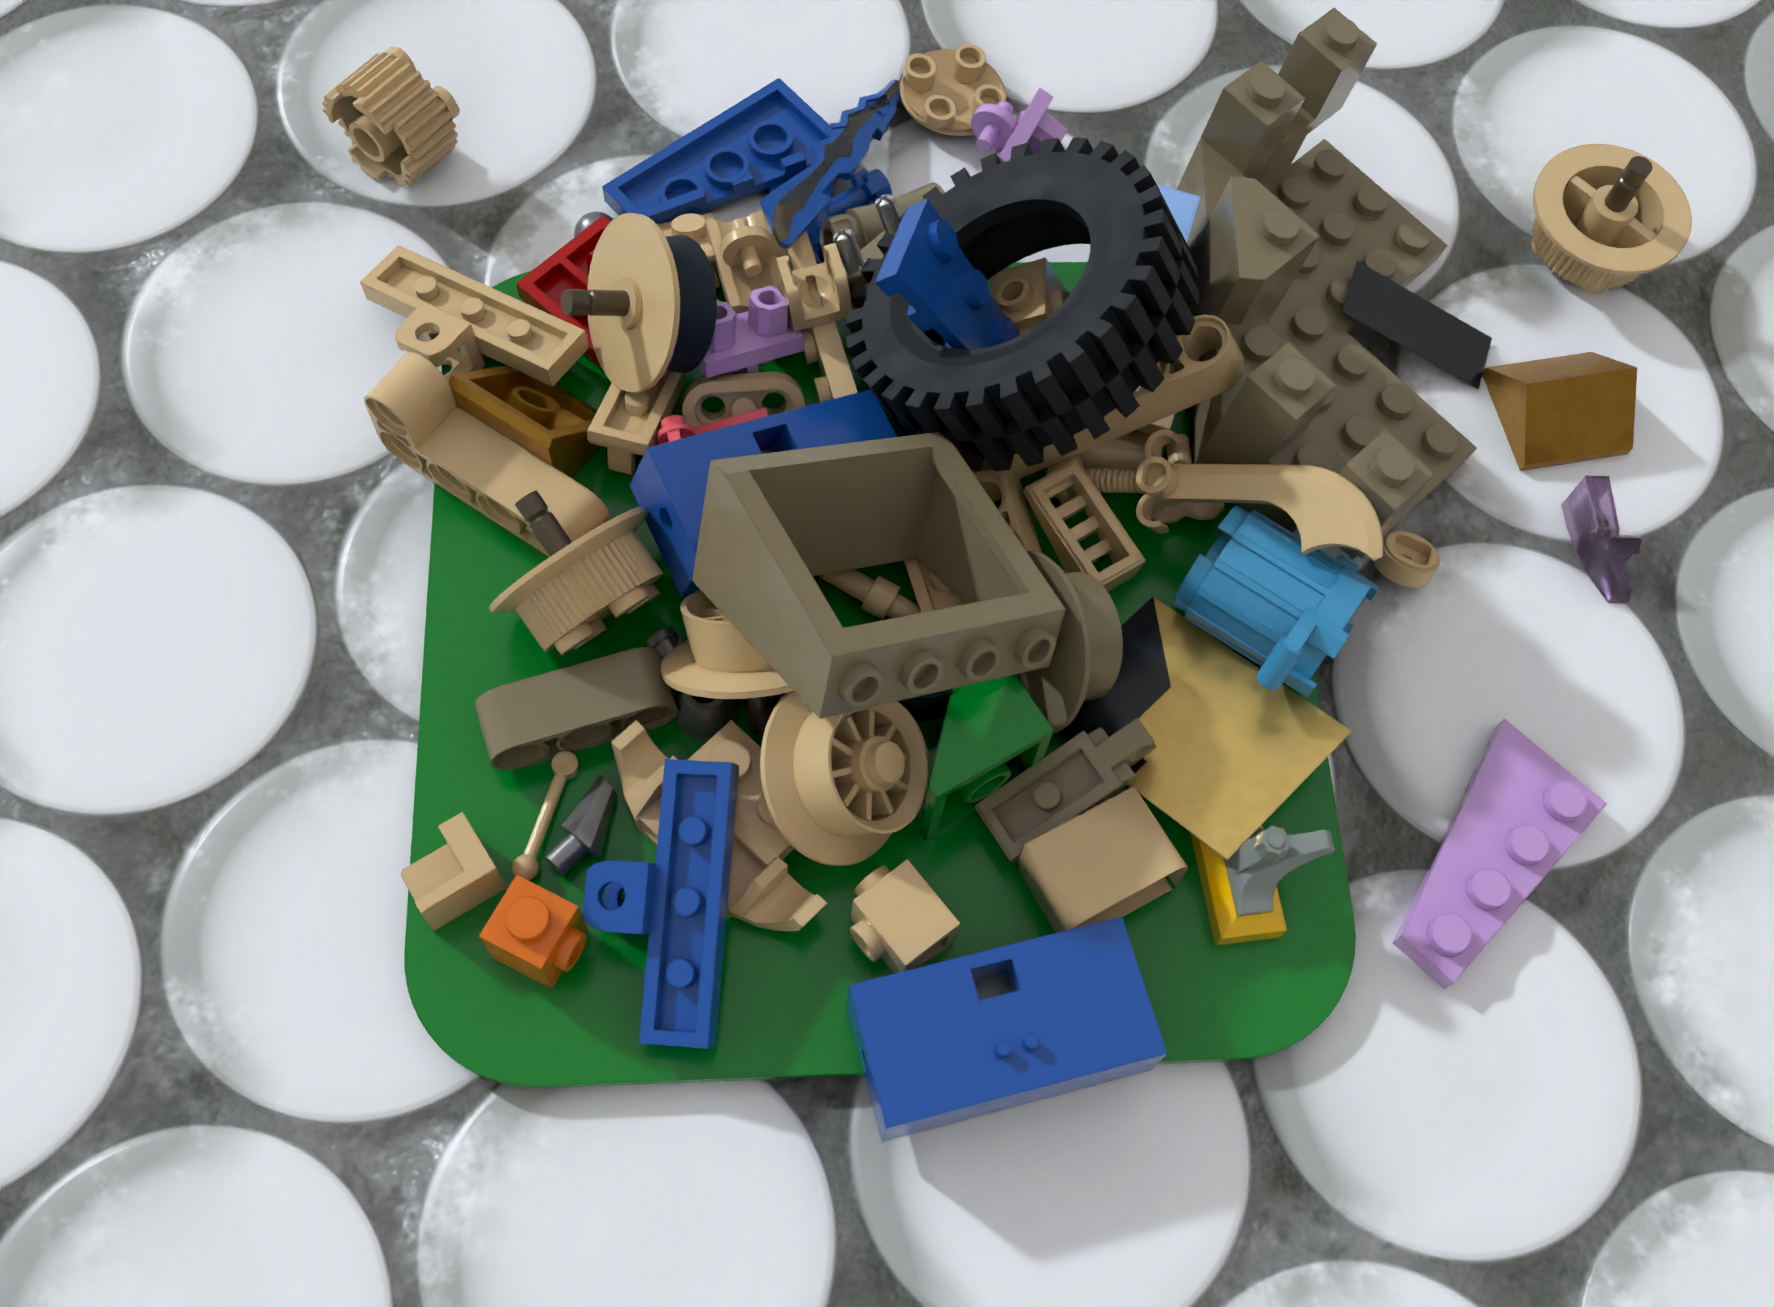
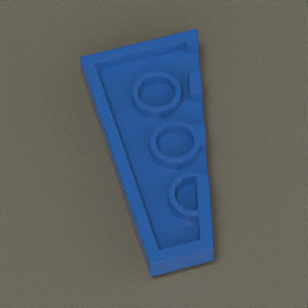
[602,78,849,224]
[875,199,1020,350]

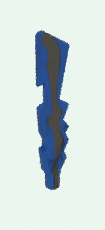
[760,80,901,249]

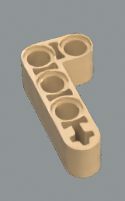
[364,352,610,557]

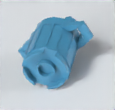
[1173,505,1380,698]

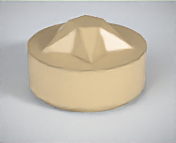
[1374,531,1440,588]

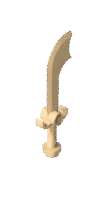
[1046,429,1383,561]

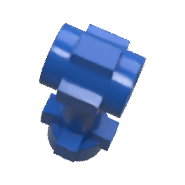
[797,169,892,250]

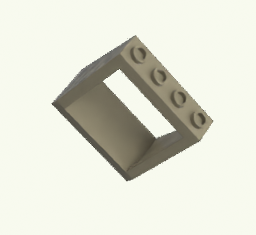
[692,432,1066,719]

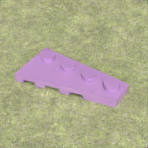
[1393,719,1607,989]

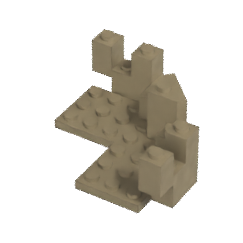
[1176,8,1477,560]

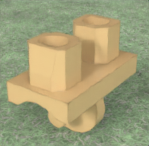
[706,211,783,314]

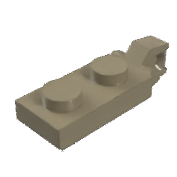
[974,718,1156,865]

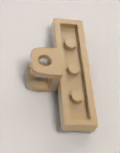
[770,202,858,403]
[360,245,589,387]

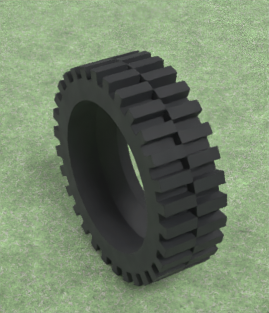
[846,137,1200,471]

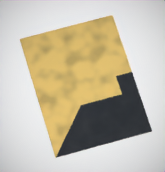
[1058,596,1352,860]

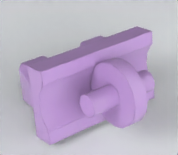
[971,88,1068,163]
[698,286,805,378]

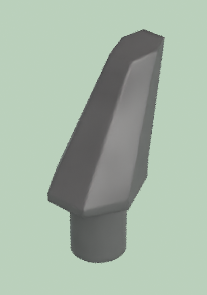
[545,774,617,876]

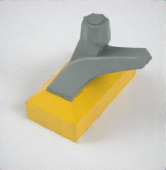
[1190,825,1335,946]

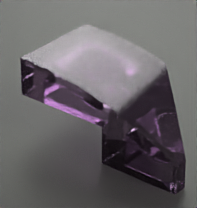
[1561,475,1642,604]

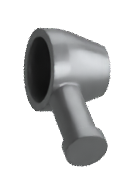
[646,627,739,741]

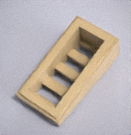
[1023,459,1146,592]

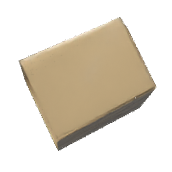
[1017,786,1188,933]

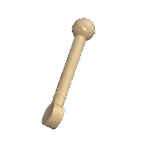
[511,751,579,880]

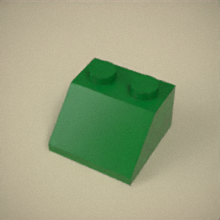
[919,675,1054,842]

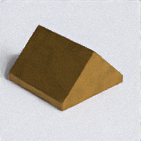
[1482,352,1637,471]
[449,365,601,479]

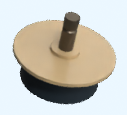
[561,213,717,392]

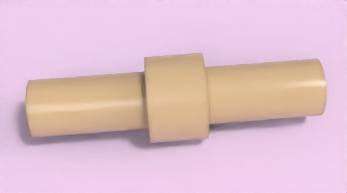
[819,569,921,620]

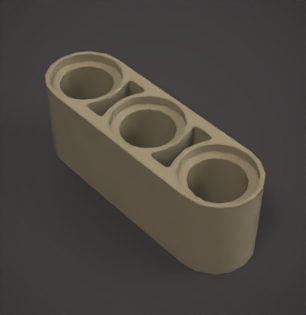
[475,647,679,770]

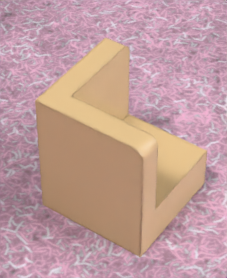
[401,812,506,932]

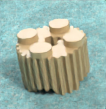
[322,47,460,188]

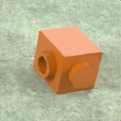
[479,875,588,989]

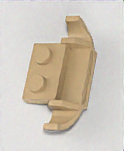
[611,720,827,932]

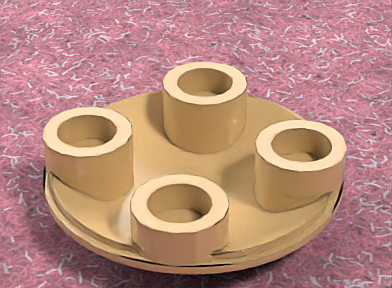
[899,44,1006,136]

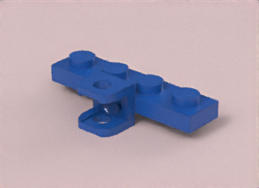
[582,759,739,1049]

